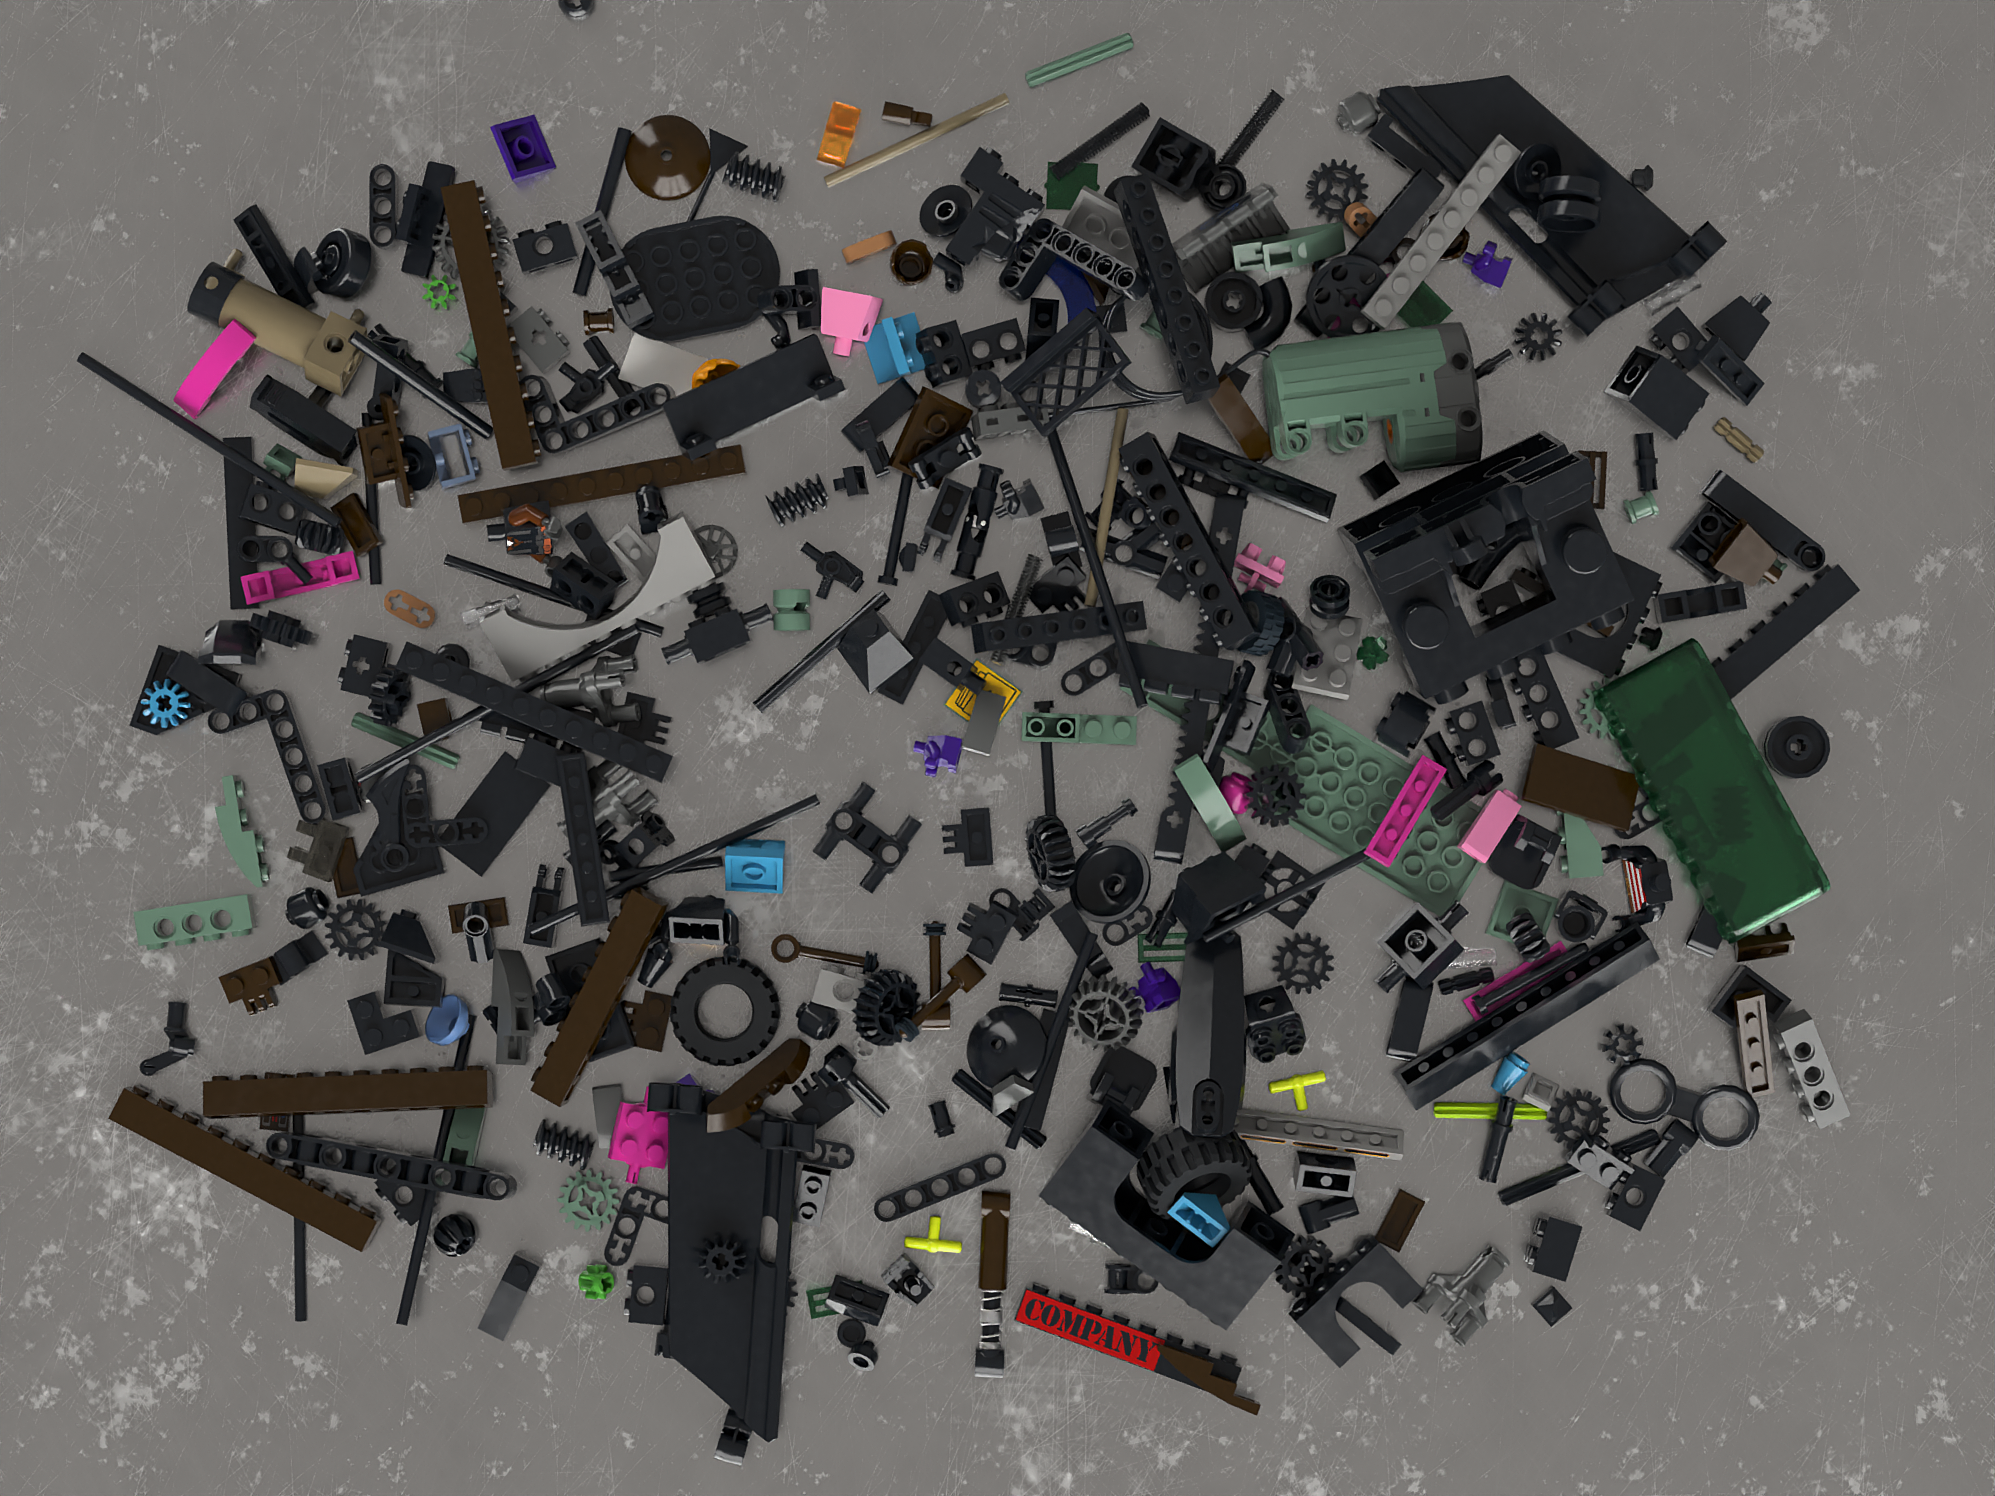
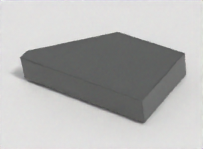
[991,1075,1034,1116]

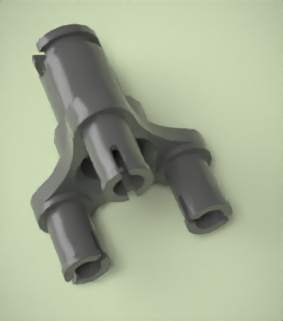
[540,654,641,727]
[557,760,659,838]
[1412,1245,1510,1347]

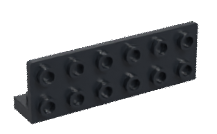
[662,334,846,461]

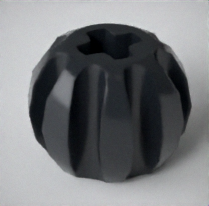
[1601,1023,1644,1066]
[433,1214,476,1257]

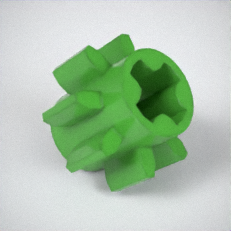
[422,275,457,309]
[578,1264,614,1300]

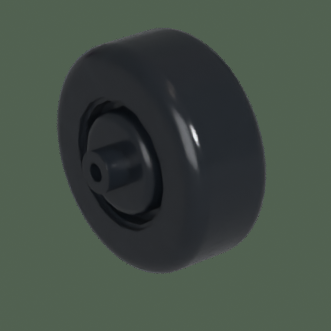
[315,228,372,299]

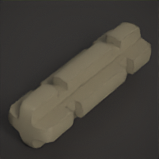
[1714,417,1764,463]

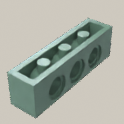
[133,894,256,950]

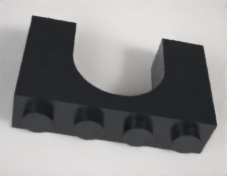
[1554,552,1663,679]
[1288,1235,1423,1368]

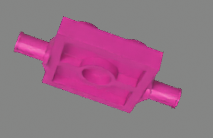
[608,1086,668,1184]

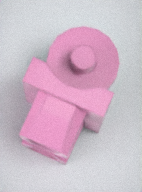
[1234,543,1286,593]

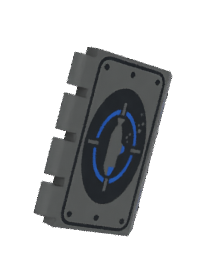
[1172,183,1290,293]

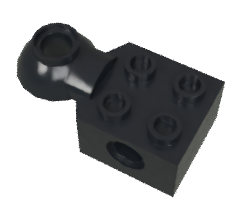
[1131,117,1247,211]

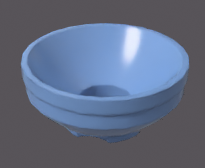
[425,995,470,1046]

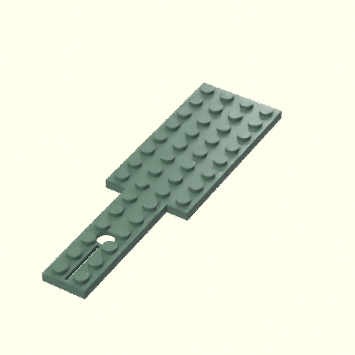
[1120,639,1483,917]

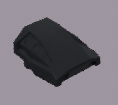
[1671,501,1737,584]
[198,620,263,665]

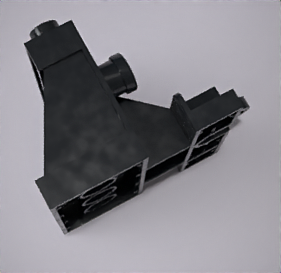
[1337,430,1635,705]

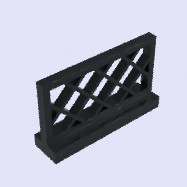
[1000,307,1132,437]

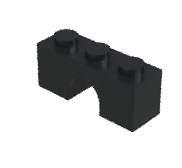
[1654,581,1747,624]

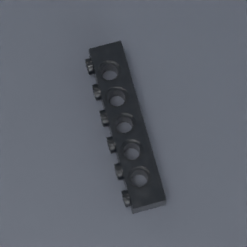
[1476,580,1579,749]
[971,601,1147,654]

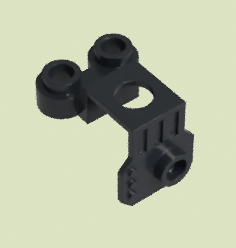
[599,811,675,883]

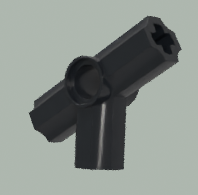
[1079,521,1168,581]
[1266,597,1324,678]

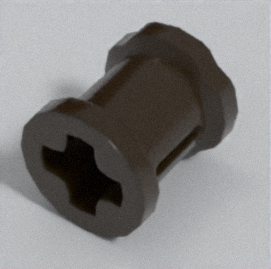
[583,308,615,335]

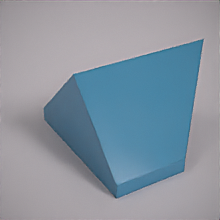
[1167,1192,1230,1248]

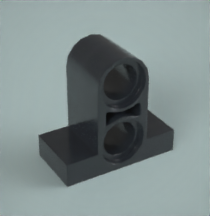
[757,269,821,329]
[1040,511,1083,567]
[273,930,329,986]

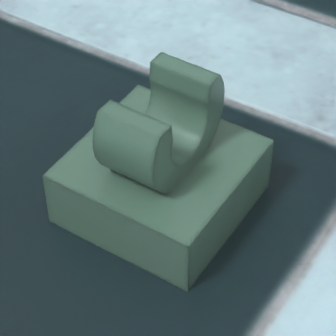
[263,443,302,481]

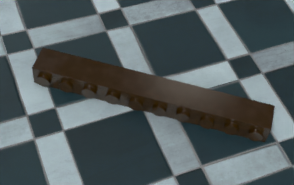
[440,180,542,471]
[457,444,747,525]
[203,1065,493,1119]
[108,1085,382,1252]

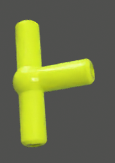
[1268,1071,1326,1111]
[904,1216,962,1253]

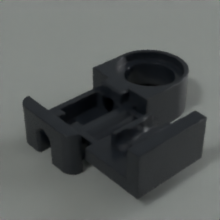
[855,420,890,478]
[1085,479,1152,532]
[1484,675,1517,730]
[989,888,1055,941]

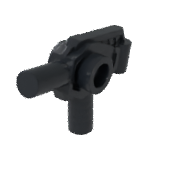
[559,359,618,414]
[800,542,865,600]

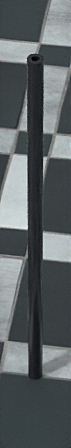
[77,352,342,528]
[1043,418,1148,709]
[354,624,638,784]
[528,794,820,936]
[396,1014,476,1326]

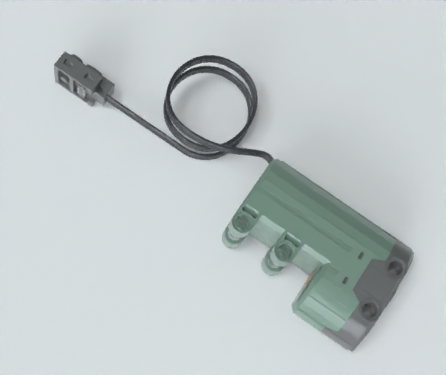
[971,291,1483,473]

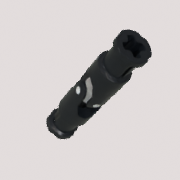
[950,463,1004,580]

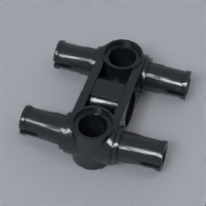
[812,781,922,894]

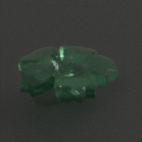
[1356,636,1389,670]

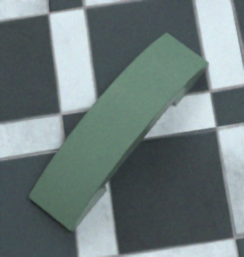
[1173,754,1247,852]

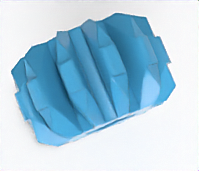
[141,679,191,728]

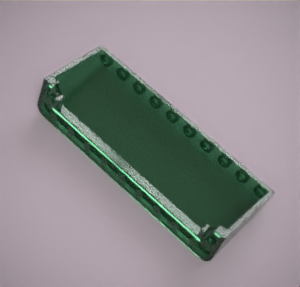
[1592,638,1831,944]

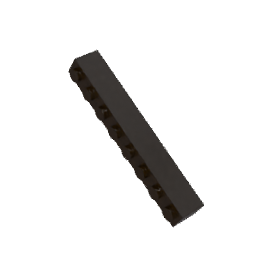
[530,887,669,1107]

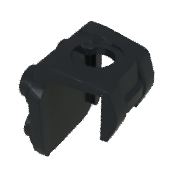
[1489,814,1562,890]
[1244,985,1306,1063]
[1086,1046,1157,1115]

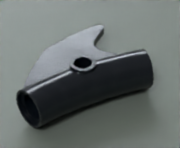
[1458,523,1521,591]

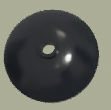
[1069,840,1151,924]
[967,1005,1047,1088]

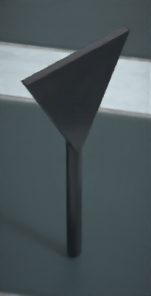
[686,128,748,222]

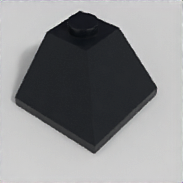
[837,609,915,694]
[379,909,441,964]

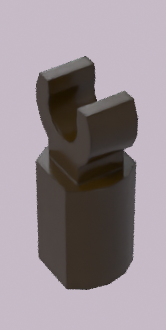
[882,101,933,127]

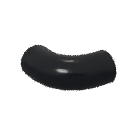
[1244,276,1293,350]

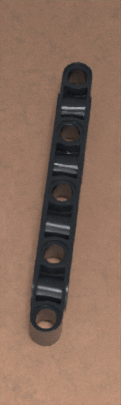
[266,1132,517,1201]

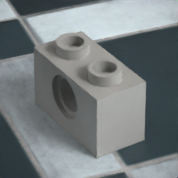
[811,964,871,1014]

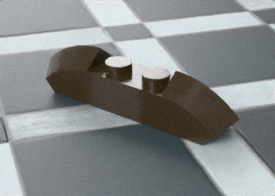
[706,1038,811,1132]

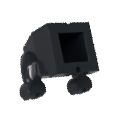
[994,478,1045,520]

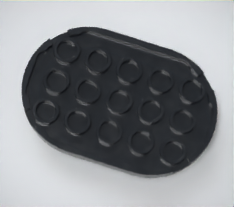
[610,216,780,342]

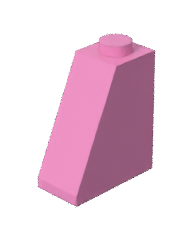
[1457,789,1522,863]

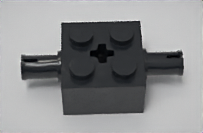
[661,603,774,665]
[1374,900,1469,993]

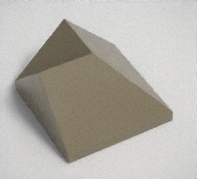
[294,458,360,500]

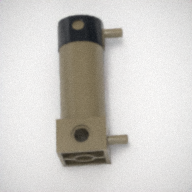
[187,249,367,397]

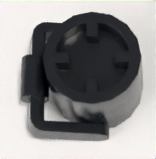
[1553,890,1608,942]

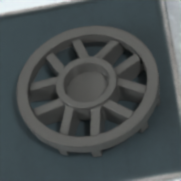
[694,525,738,579]

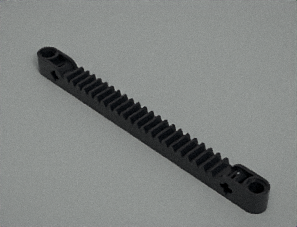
[1153,492,1245,865]

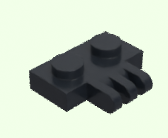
[1028,554,1086,614]
[618,692,672,745]
[942,808,993,867]
[957,900,1019,965]
[791,1071,855,1130]

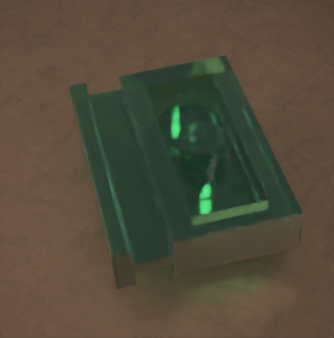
[1396,281,1453,328]

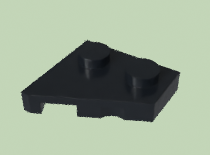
[383,949,444,1008]

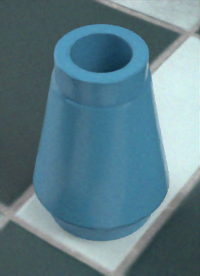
[1491,1051,1530,1095]

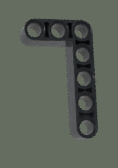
[999,218,1148,301]
[520,375,676,454]
[208,689,329,824]

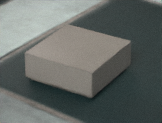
[1522,1073,1560,1112]

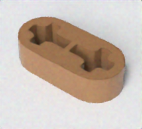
[1344,202,1377,238]
[841,230,897,264]
[384,589,436,629]

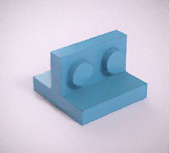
[864,312,925,385]
[725,839,785,894]

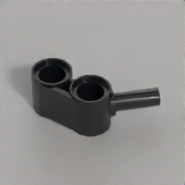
[236,535,313,584]
[532,973,571,1026]
[714,1409,752,1466]

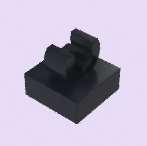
[833,466,869,497]

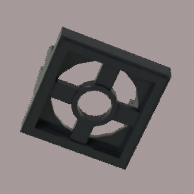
[1256,850,1326,930]

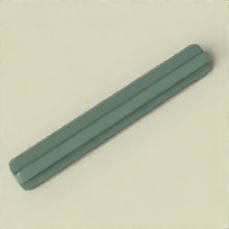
[1025,33,1134,87]
[351,712,459,769]

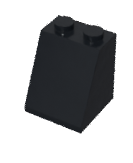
[1604,346,1710,440]

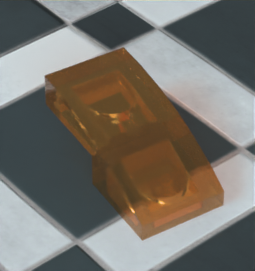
[817,101,861,168]

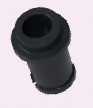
[928,1100,956,1138]

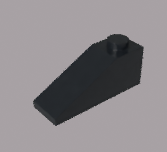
[478,1251,542,1341]

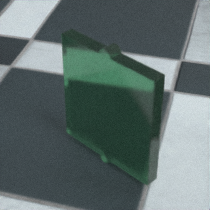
[1044,162,1100,210]

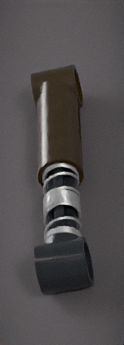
[975,1191,1011,1378]

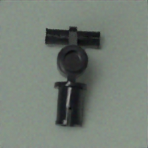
[139,1002,195,1076]

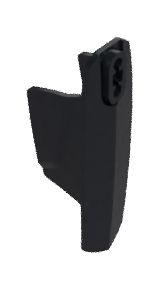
[1169,930,1246,1138]

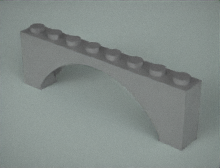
[479,511,716,682]

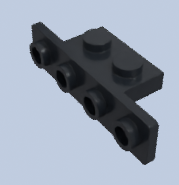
[395,161,455,278]
[1201,660,1271,772]

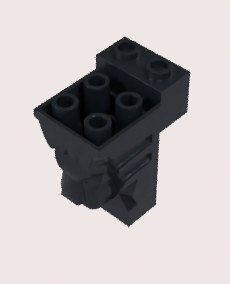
[946,147,1045,270]

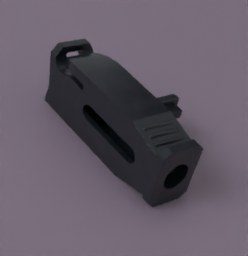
[249,374,358,466]

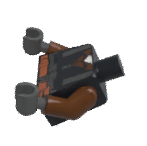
[487,500,563,578]

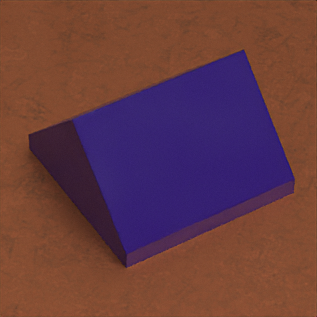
[490,115,556,185]

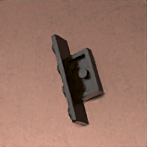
[356,393,414,509]

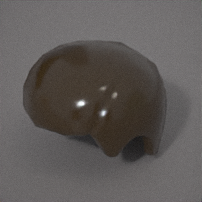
[890,239,933,286]

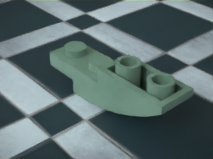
[1231,222,1346,273]
[1021,712,1137,745]
[215,775,269,888]

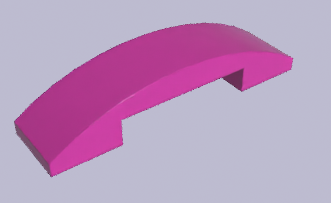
[173,319,256,419]
[241,551,360,605]

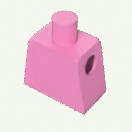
[821,287,883,357]

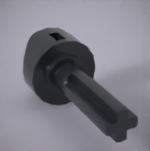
[817,1045,890,1118]

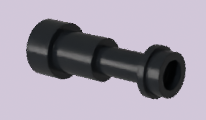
[1075,797,1138,849]

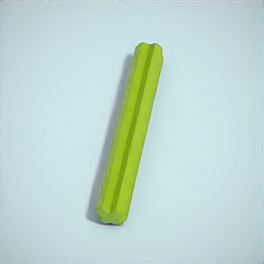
[1433,1102,1547,1120]

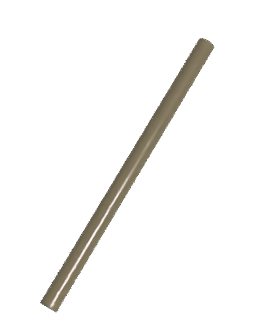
[824,93,1010,187]
[1085,408,1129,607]

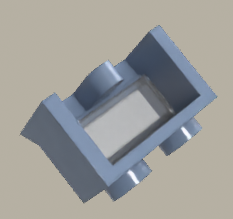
[427,423,480,490]

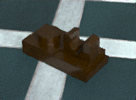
[1735,923,1795,962]

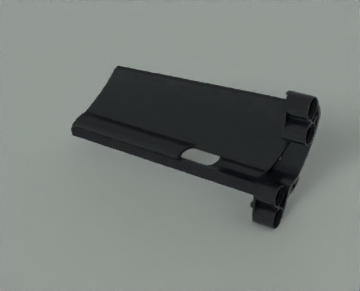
[1377,75,1727,337]
[647,1082,817,1443]

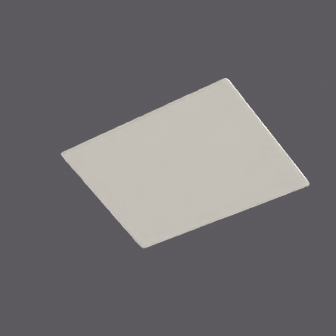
[618,333,708,396]

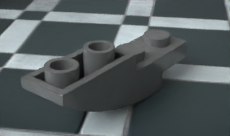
[491,949,534,1065]

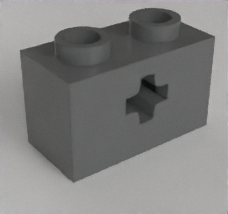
[508,306,570,374]

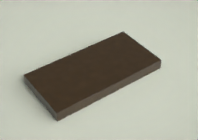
[1521,744,1641,832]

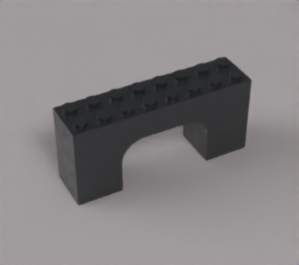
[1039,1100,1295,1330]

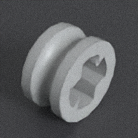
[853,1035,878,1060]

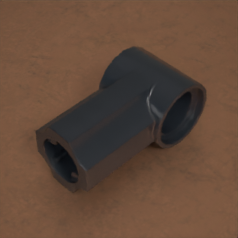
[463,902,494,964]
[1643,1118,1699,1178]
[1298,1196,1359,1234]

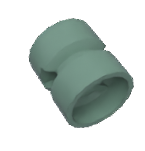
[773,589,810,631]

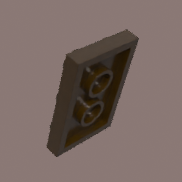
[887,386,973,489]

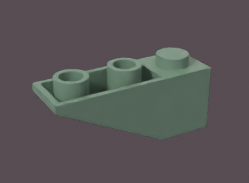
[1555,810,1604,879]
[443,1108,486,1172]

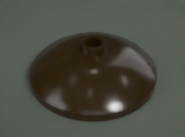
[625,115,711,201]

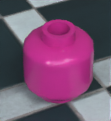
[1218,772,1253,814]

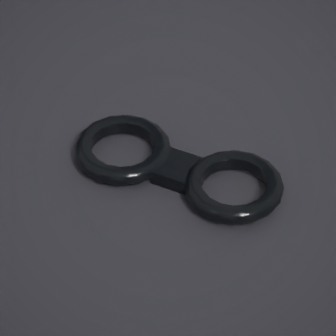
[1609,1058,1760,1151]

